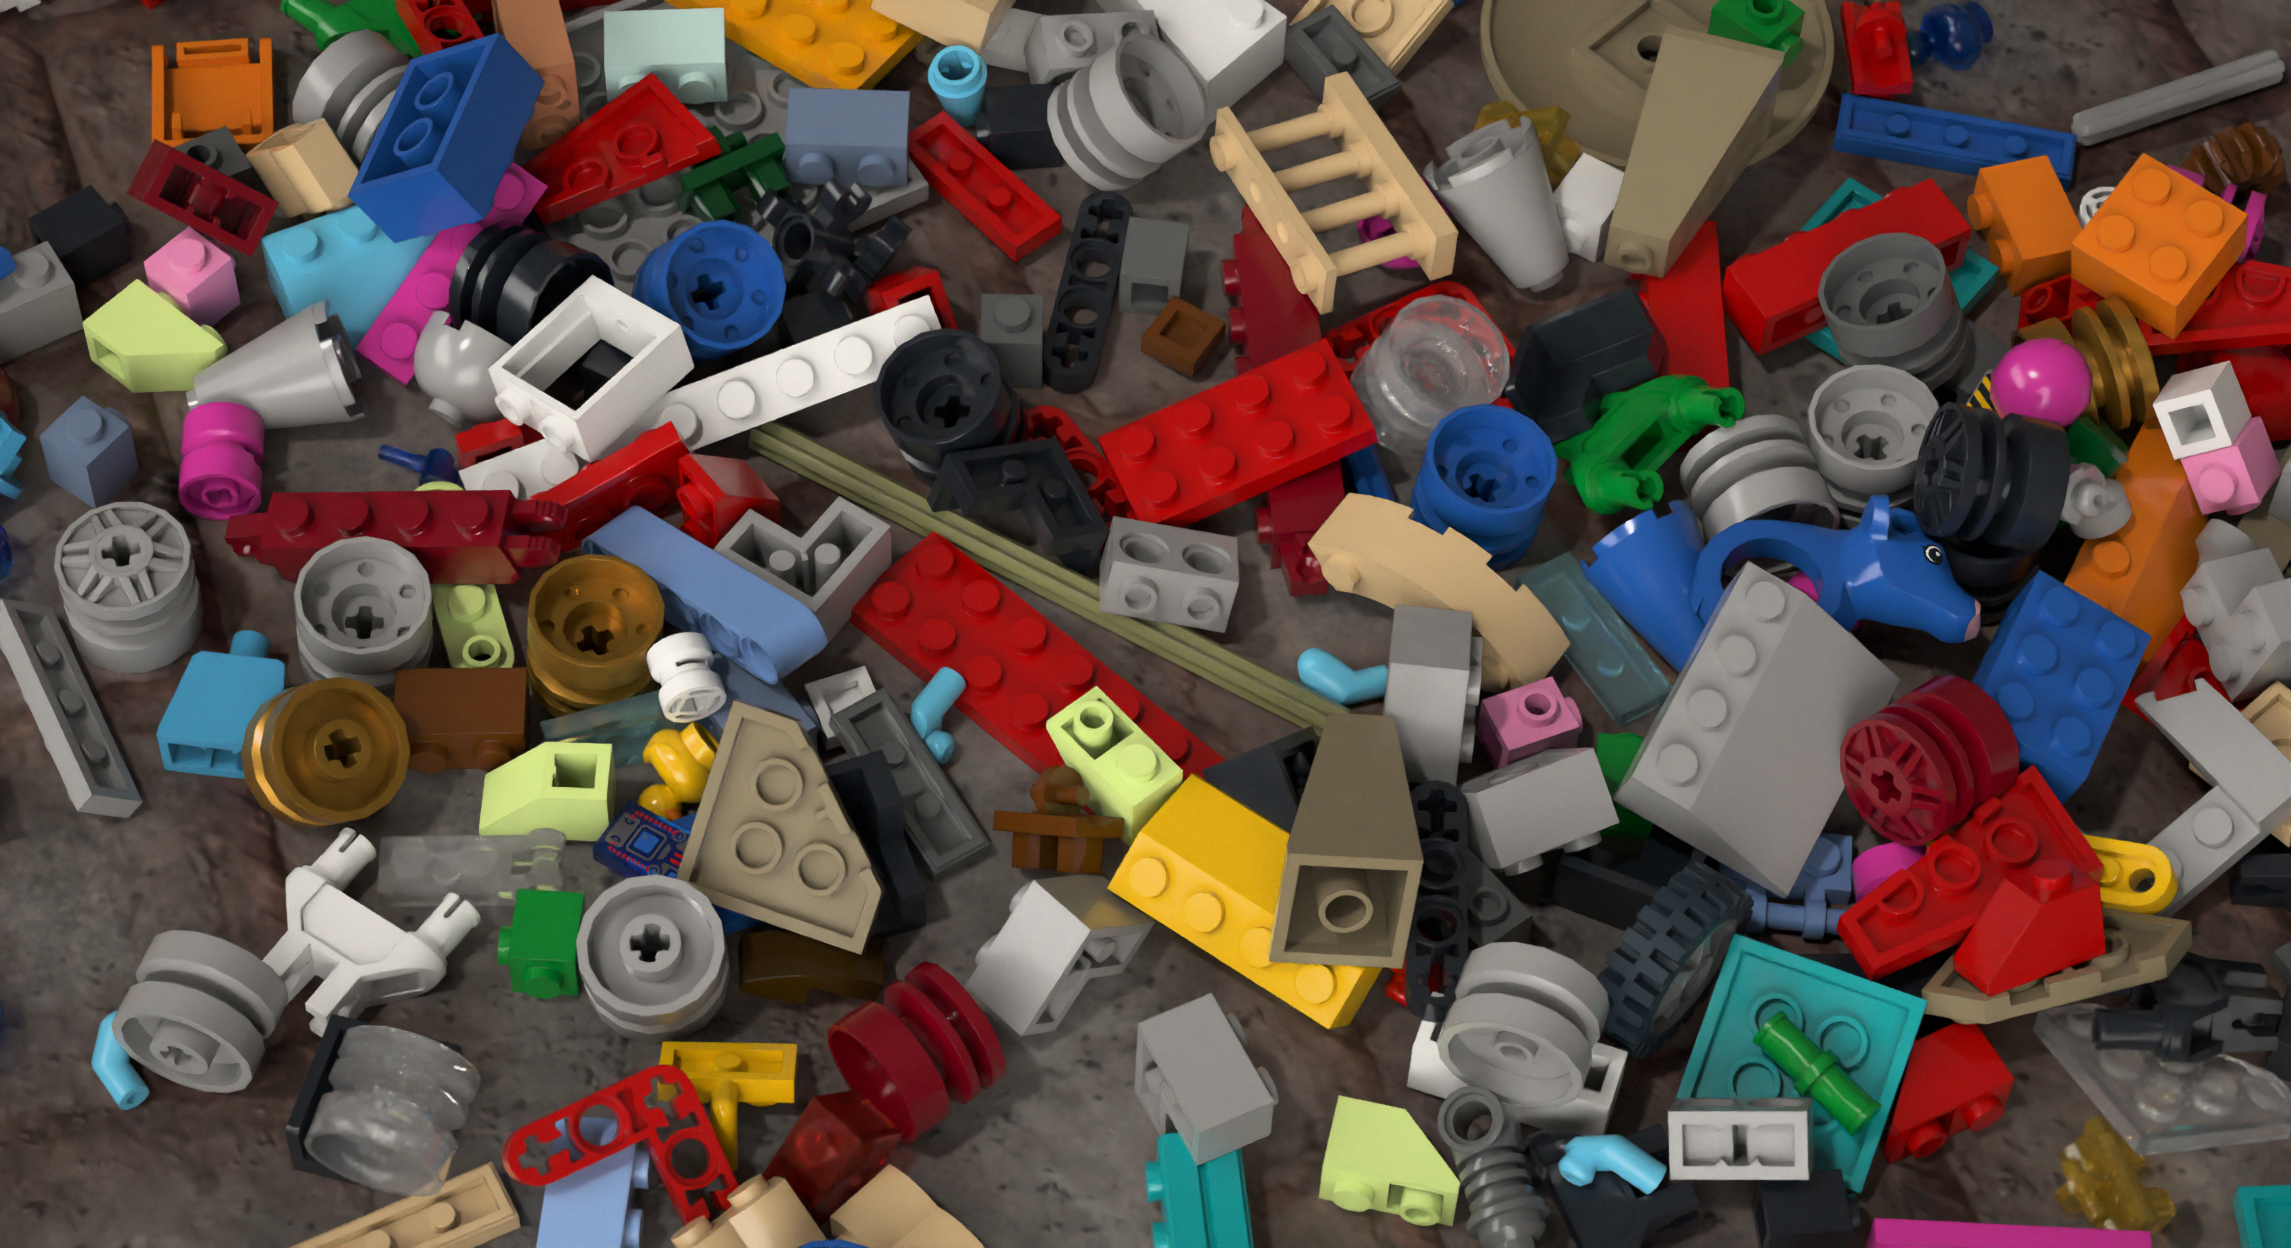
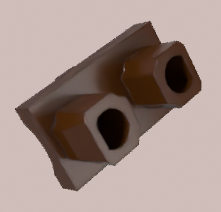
[993,765,1124,874]

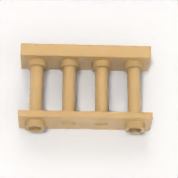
[1210,71,1458,315]

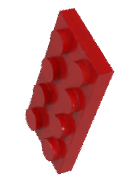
[1097,338,1378,528]

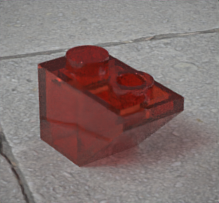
[762,1089,904,1227]

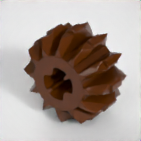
[2180,122,2287,211]

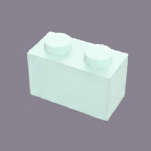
[604,8,728,104]

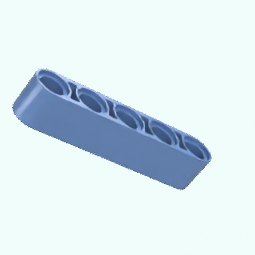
[581,505,827,685]

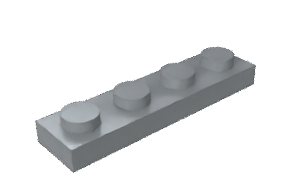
[0,598,143,818]

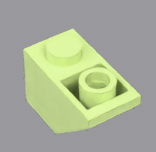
[82,279,228,393]
[1046,686,1183,848]
[479,742,616,842]
[1319,1095,1460,1226]

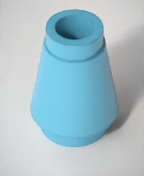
[928,45,987,127]

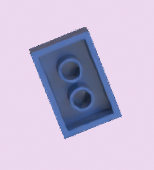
[347,32,545,243]
[1972,570,2151,805]

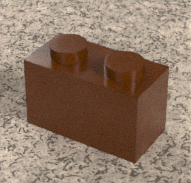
[394,667,531,773]

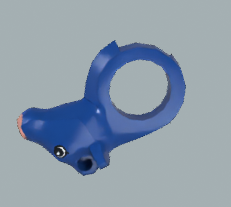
[1690,495,1981,643]

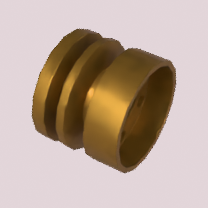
[2011,296,2160,432]
[527,554,665,727]

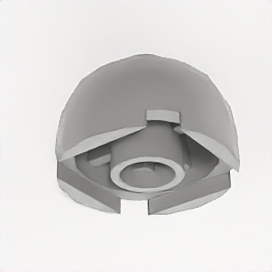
[413,311,513,427]

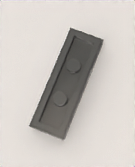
[828,686,990,882]

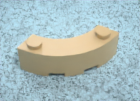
[1307,493,1571,693]

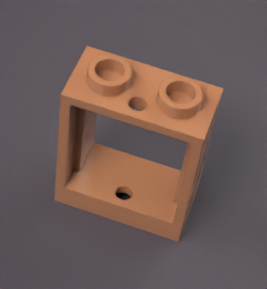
[491,0,581,151]

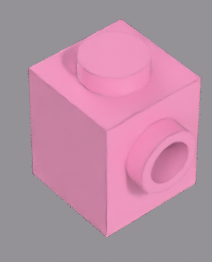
[144,226,241,327]
[2180,416,2282,515]
[1476,676,1583,769]

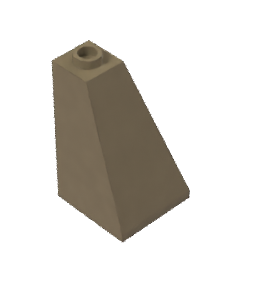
[1603,24,1785,278]
[1268,713,1424,968]

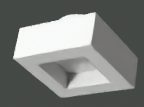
[803,666,876,750]

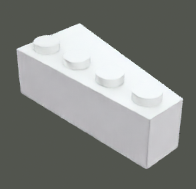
[1096,0,1287,126]

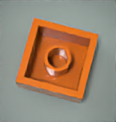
[2071,152,2248,340]

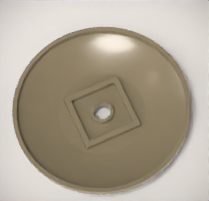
[1479,0,1834,172]

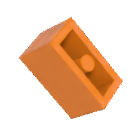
[1967,155,2083,298]

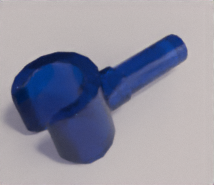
[378,444,460,486]

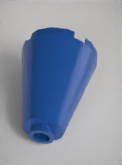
[1579,500,1706,674]

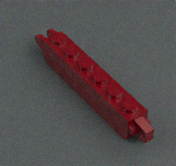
[1221,202,1345,597]

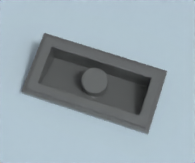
[1284,4,1402,112]

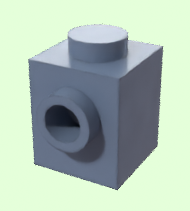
[39,395,140,509]

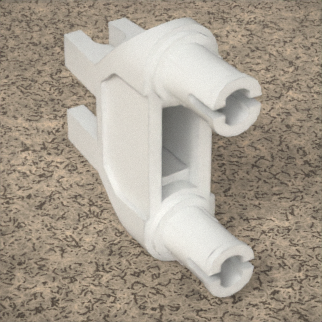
[262,827,481,1037]

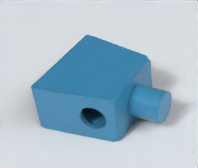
[156,630,291,779]

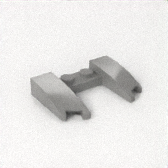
[2076,678,2291,918]

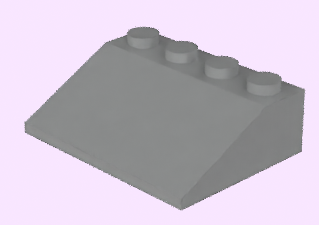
[1612,561,1901,899]

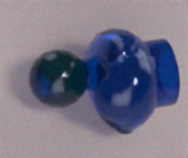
[1906,1,1993,72]

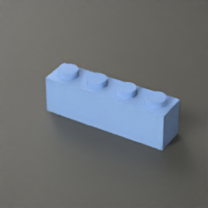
[536,1116,653,1248]

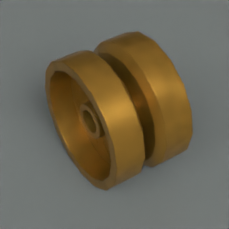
[241,676,410,829]

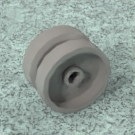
[576,874,731,1044]
[111,930,289,1093]
[1437,942,1610,1108]

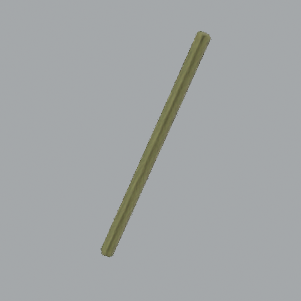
[748,420,1354,737]

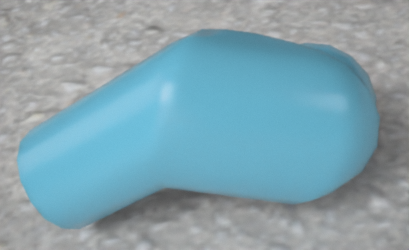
[1297,648,1388,706]
[910,667,966,766]
[91,1010,149,1110]
[1558,1134,1667,1195]

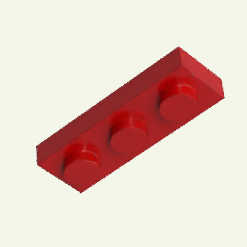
[909,110,1062,263]

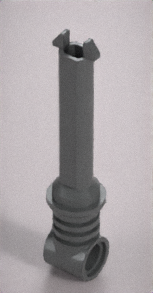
[1437,1086,1551,1248]

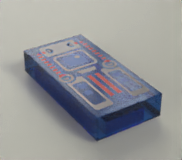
[592,800,714,906]

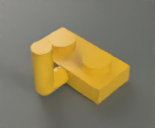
[657,1041,798,1172]

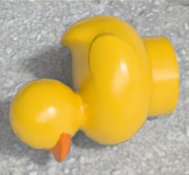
[637,721,719,827]

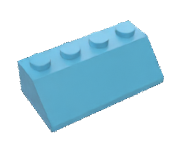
[261,205,439,356]

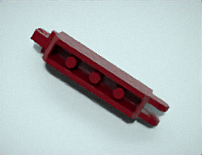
[224,490,568,584]

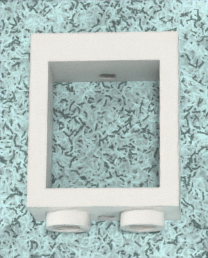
[488,275,694,463]

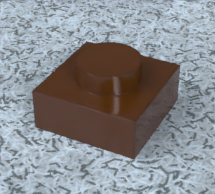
[1141,296,1226,378]

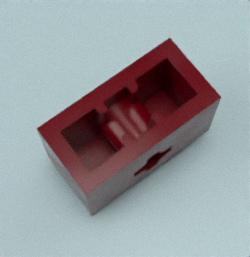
[127,139,279,257]

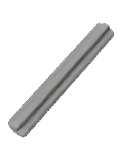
[2070,49,2285,146]

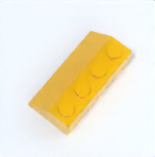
[1107,774,1383,1029]

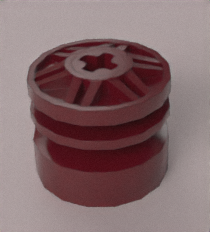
[1840,676,2019,846]
[827,961,1006,1145]

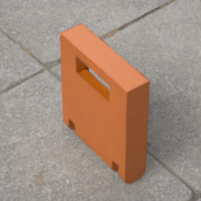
[152,37,276,163]

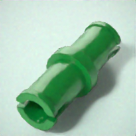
[1752,1011,1882,1136]

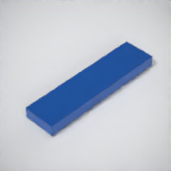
[1832,93,2077,193]

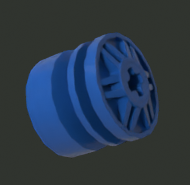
[631,220,786,364]
[1409,404,1558,571]

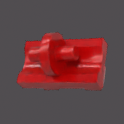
[1840,1,1913,102]

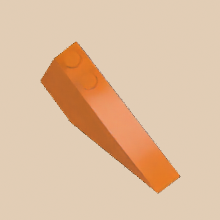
[2064,386,2209,698]

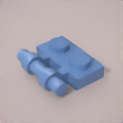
[1717,833,1852,940]

